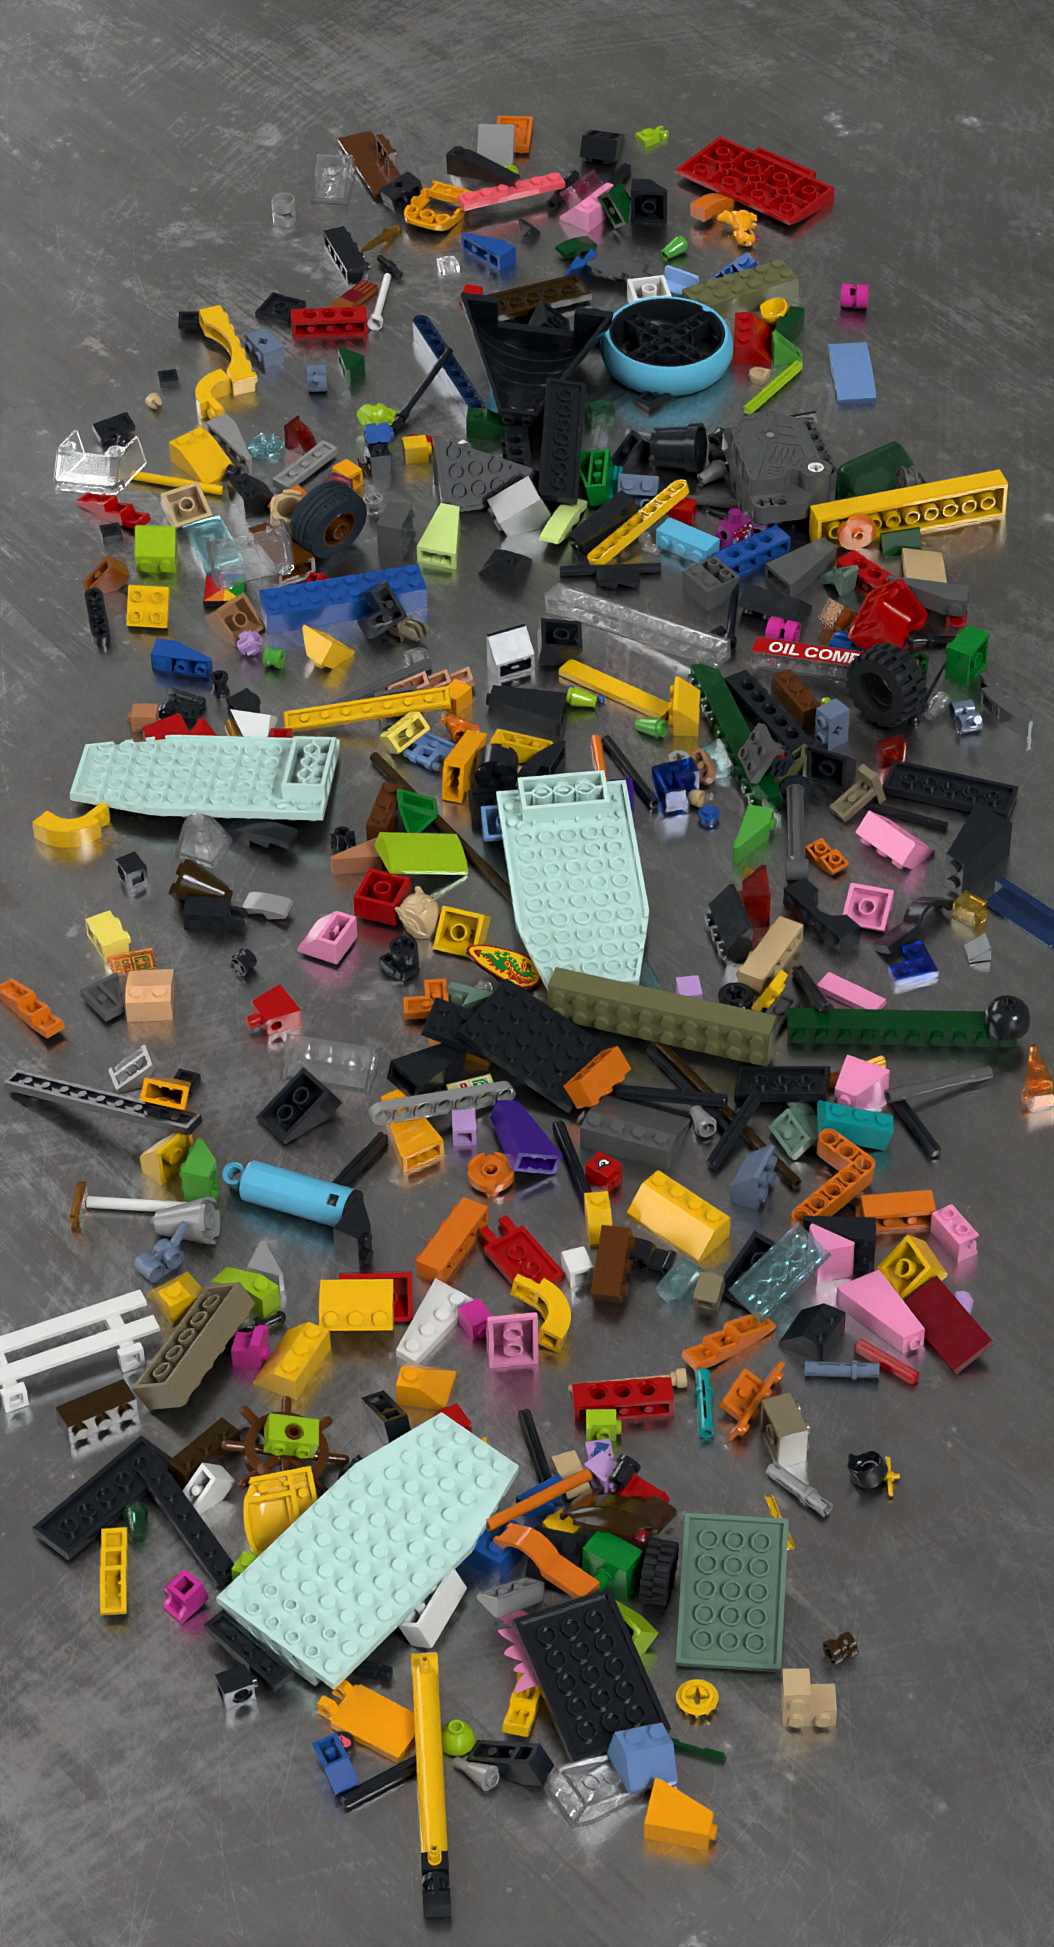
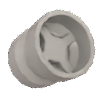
[363,492,383,520]

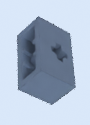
[244,328,285,369]
[814,698,850,751]

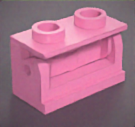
[930,1204,979,1263]

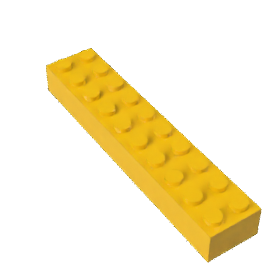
[809,469,1008,548]

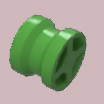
[263,646,286,669]

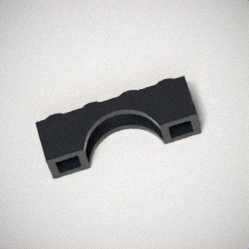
[783,877,861,954]

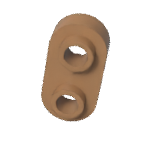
[689,749,717,785]

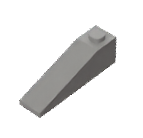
[206,414,253,475]

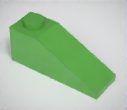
[733,805,777,864]

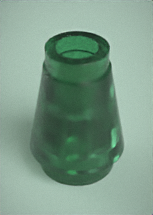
[123,1502,148,1542]

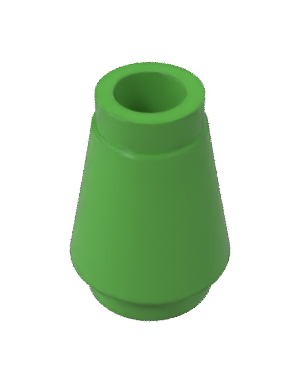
[661,236,688,260]
[635,718,668,738]

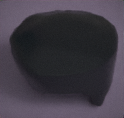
[847,1451,888,1489]

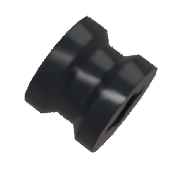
[229,948,257,976]

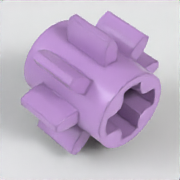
[237,630,262,656]

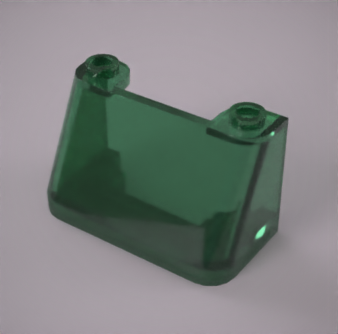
[835,441,927,500]

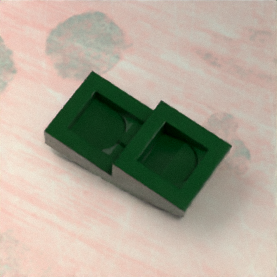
[555,236,598,258]

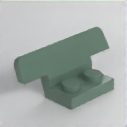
[768,1102,818,1160]

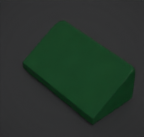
[879,527,922,557]

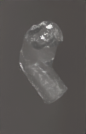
[638,532,661,556]

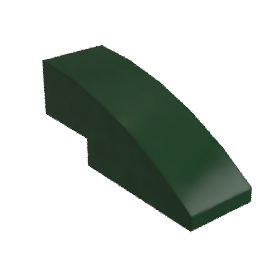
[775,306,805,343]

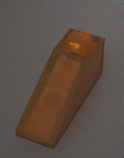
[1021,1043,1054,1113]

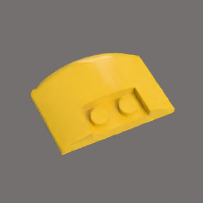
[243,1466,318,1556]

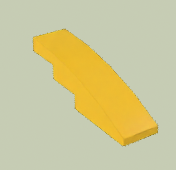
[100,1527,128,1615]
[502,1672,542,1737]

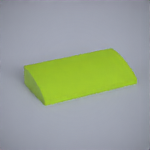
[374,832,468,875]

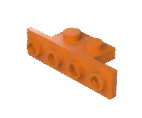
[718,1361,785,1441]

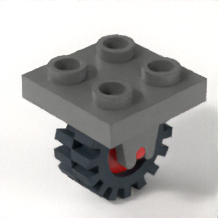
[738,723,795,784]

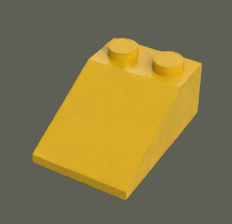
[169,426,235,484]

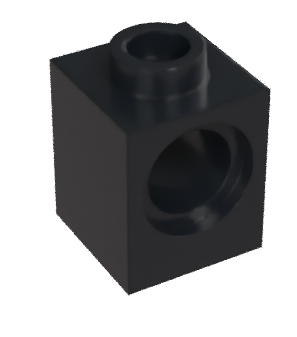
[115,851,149,890]
[215,1664,258,1710]

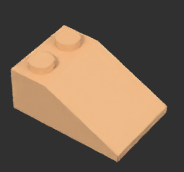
[125,969,174,1022]

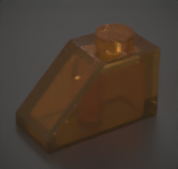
[817,598,858,632]

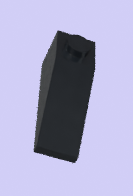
[361,1390,411,1445]
[466,1740,554,1786]

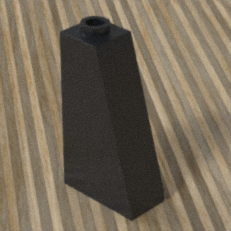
[569,490,639,556]
[486,685,567,736]
[387,1043,467,1097]

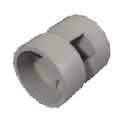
[271,192,297,227]

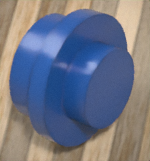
[698,805,720,825]

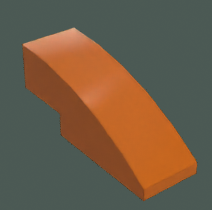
[690,193,737,222]

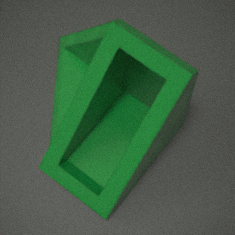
[396,788,439,833]

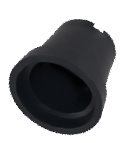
[650,423,707,474]

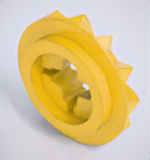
[676,1679,718,1718]

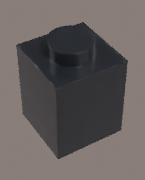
[226,688,261,719]

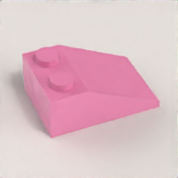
[486,1312,538,1368]

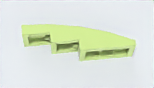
[539,499,588,544]

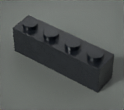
[323,226,371,286]

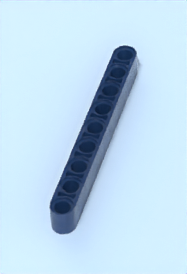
[413,315,485,417]

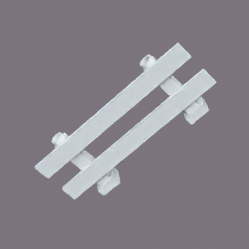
[0,1289,160,1413]

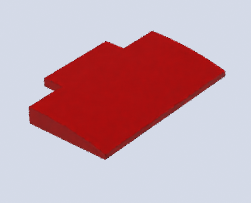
[675,136,834,225]

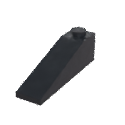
[446,146,520,186]

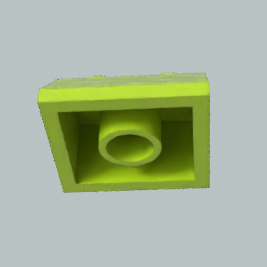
[135,525,179,573]

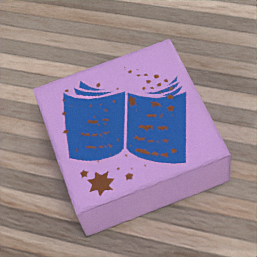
[585,1439,614,1460]

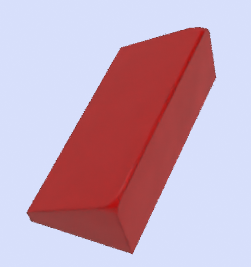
[142,713,189,741]

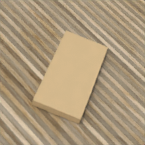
[901,548,947,583]

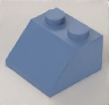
[607,1723,678,1794]

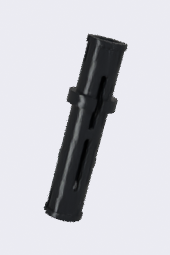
[547,170,580,210]

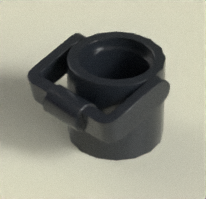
[378,936,420,981]

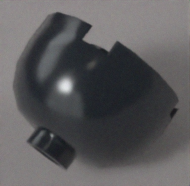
[984,995,1030,1040]

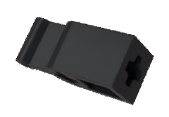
[629,1237,677,1274]

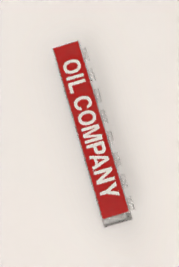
[751,636,919,688]

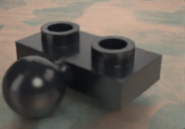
[92,412,136,449]

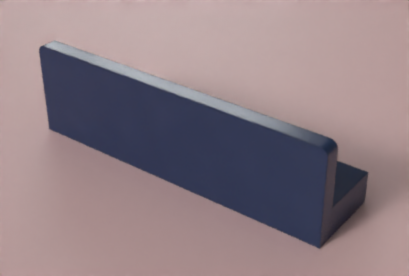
[983,876,1054,949]

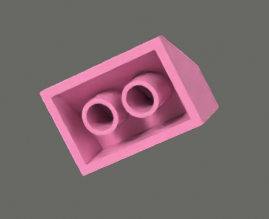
[560,183,614,232]
[855,810,936,869]

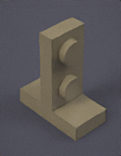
[829,764,886,823]

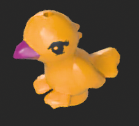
[717,210,761,247]

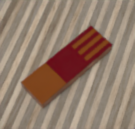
[328,279,378,308]

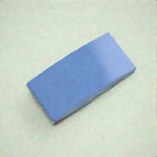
[828,342,877,404]

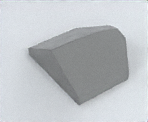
[108,1044,155,1093]

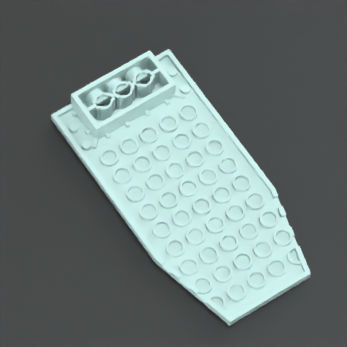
[70,735,341,821]
[496,770,649,991]
[216,1412,519,1690]

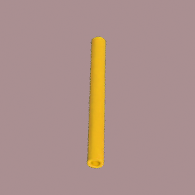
[129,470,225,496]

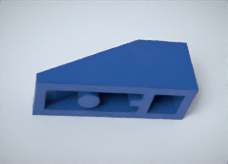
[461,233,516,272]

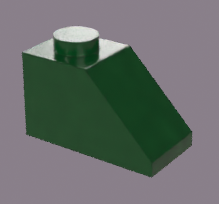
[597,182,631,229]

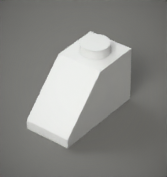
[183,1463,235,1515]

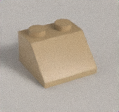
[160,481,213,529]

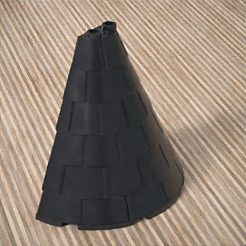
[460,292,614,427]

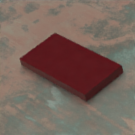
[904,1275,995,1375]

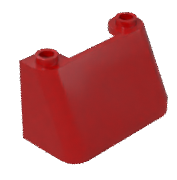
[848,578,928,651]

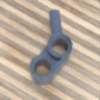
[307,363,327,393]
[949,699,982,734]
[134,1221,190,1283]

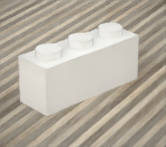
[399,1568,467,1648]

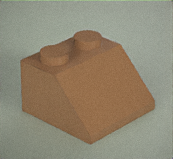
[204,592,266,647]

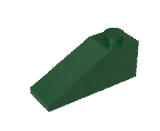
[466,408,523,440]

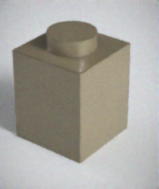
[693,1271,725,1312]

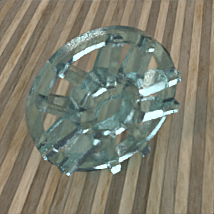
[248,433,284,459]

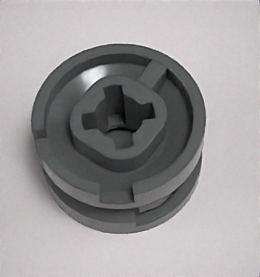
[895,466,921,489]

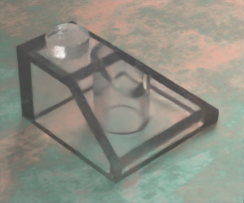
[175,812,233,869]

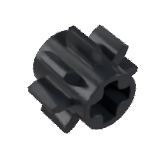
[329,826,356,853]

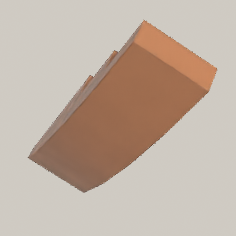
[387,666,476,691]

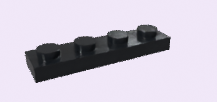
[204,1609,294,1692]

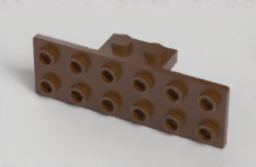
[338,131,401,197]

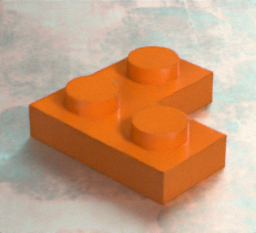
[403,978,449,1020]

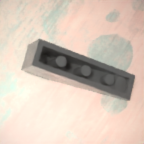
[887,575,970,617]

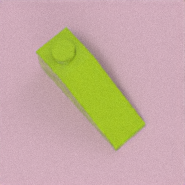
[211,1267,280,1319]

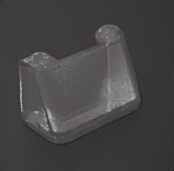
[205,519,295,590]

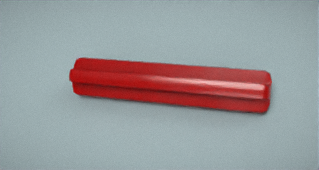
[854,1339,920,1385]

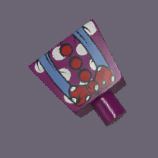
[716,508,754,551]

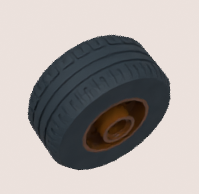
[290,481,367,559]

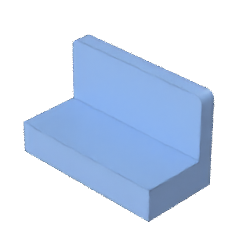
[665,265,699,298]

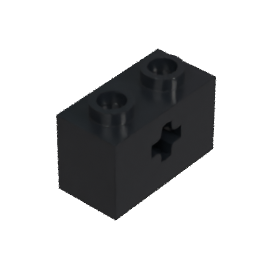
[379,171,423,213]

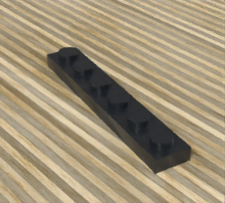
[139,1460,234,1588]

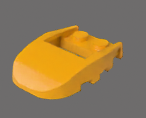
[404,180,472,231]

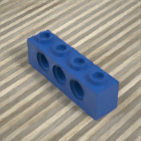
[711,525,791,576]

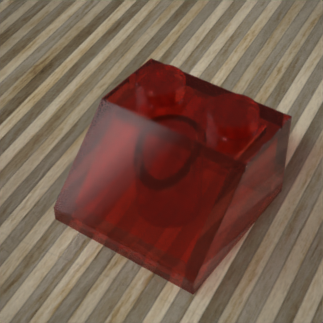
[738,865,771,928]

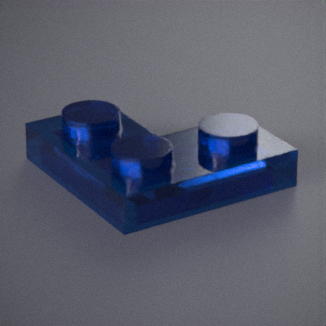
[888,941,939,987]

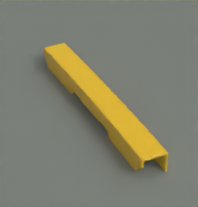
[764,1495,794,1550]

